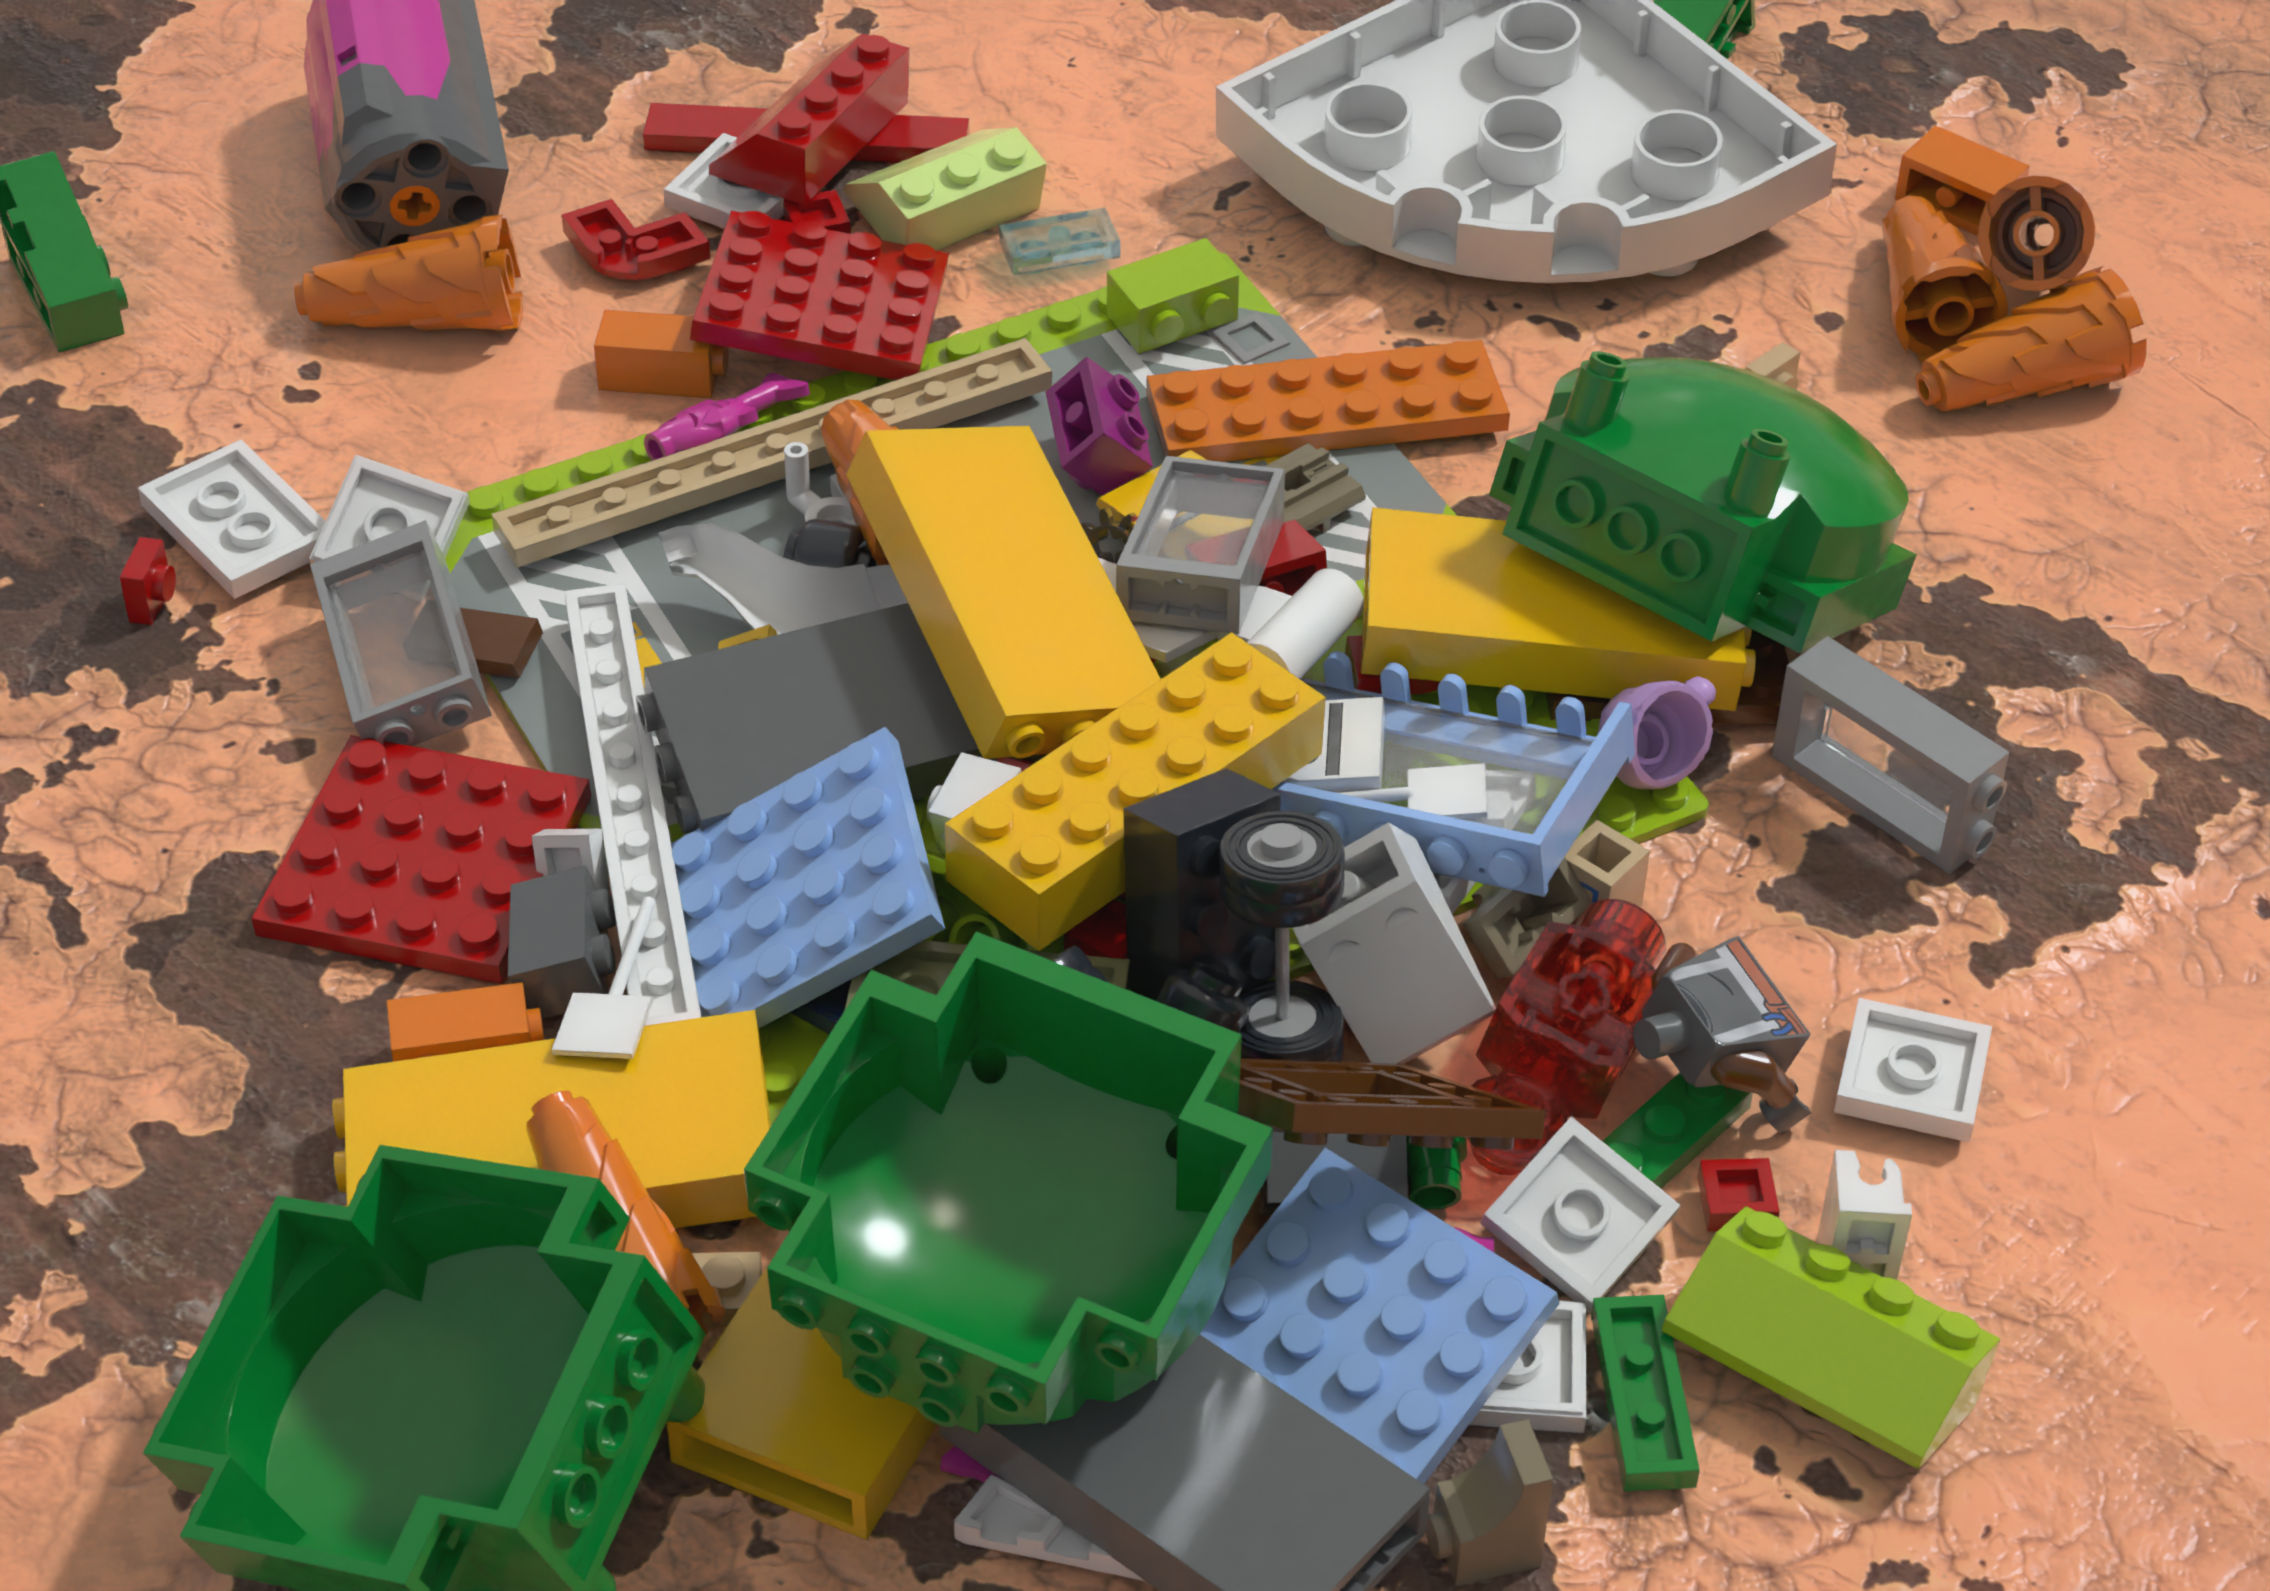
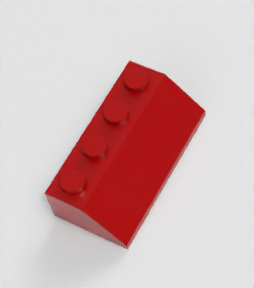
[709,33,910,205]

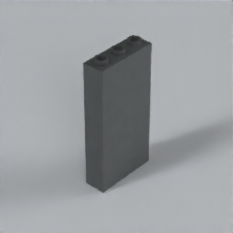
[636,603,1048,834]
[939,1334,1430,1591]

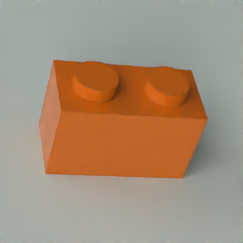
[1894,125,2030,236]

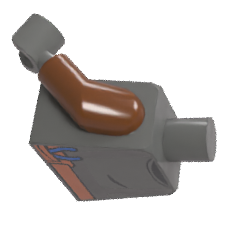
[1633,936,1811,1133]

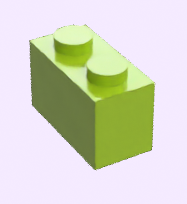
[1107,238,1239,354]

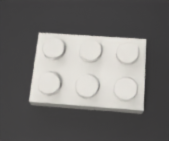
[138,439,325,599]

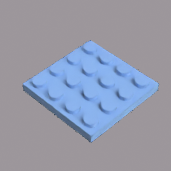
[671,727,945,1029]
[1200,1148,1560,1484]

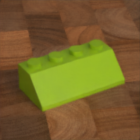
[1661,1206,2001,1469]

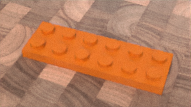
[1146,340,1510,462]

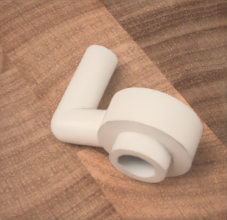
[784,442,857,526]

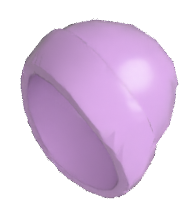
[1598,676,1716,790]

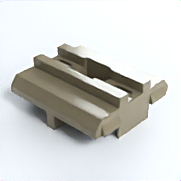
[1264,443,1366,533]

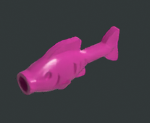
[644,373,810,461]

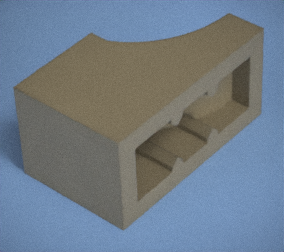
[1463,857,1593,979]
[1426,1419,1553,1586]

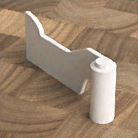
[1098,558,1364,679]

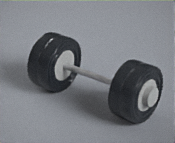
[1219,811,1345,1062]

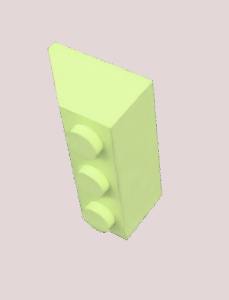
[844,127,1047,251]

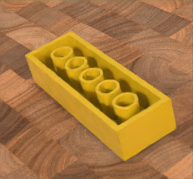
[945,632,1326,951]

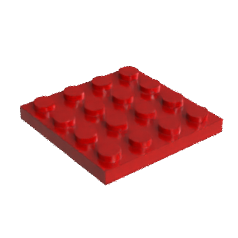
[690,211,949,380]
[251,735,592,984]

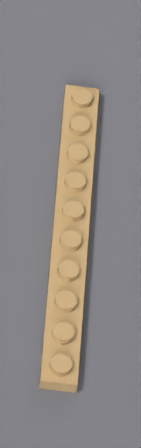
[492,338,1052,568]

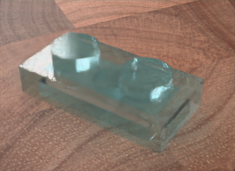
[999,208,1120,276]

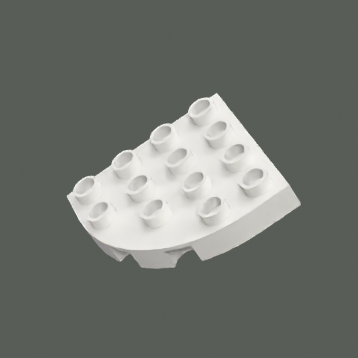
[1216,0,1837,283]

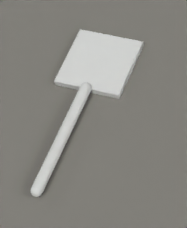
[1335,763,1487,819]
[552,897,655,1059]

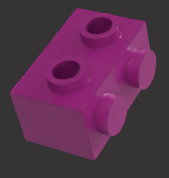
[1045,357,1153,496]

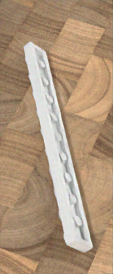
[564,583,701,1025]

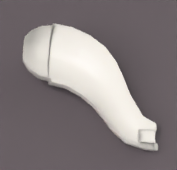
[658,524,908,635]

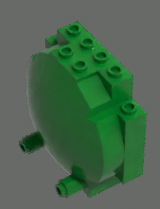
[1489,351,1917,653]
[744,932,1273,1434]
[142,1145,706,1591]

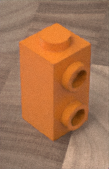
[594,310,729,398]
[387,982,544,1062]

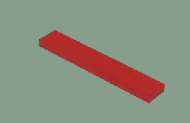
[643,103,969,163]

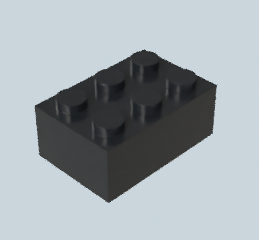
[1123,768,1281,1001]

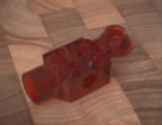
[1466,899,1666,1175]

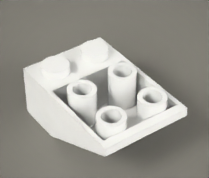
[1293,822,1498,1064]

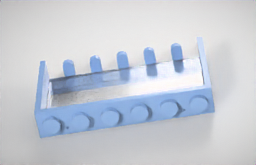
[1271,651,1635,897]

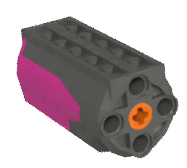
[304,0,509,252]

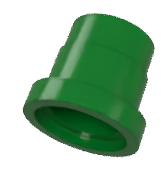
[1406,1136,1467,1210]

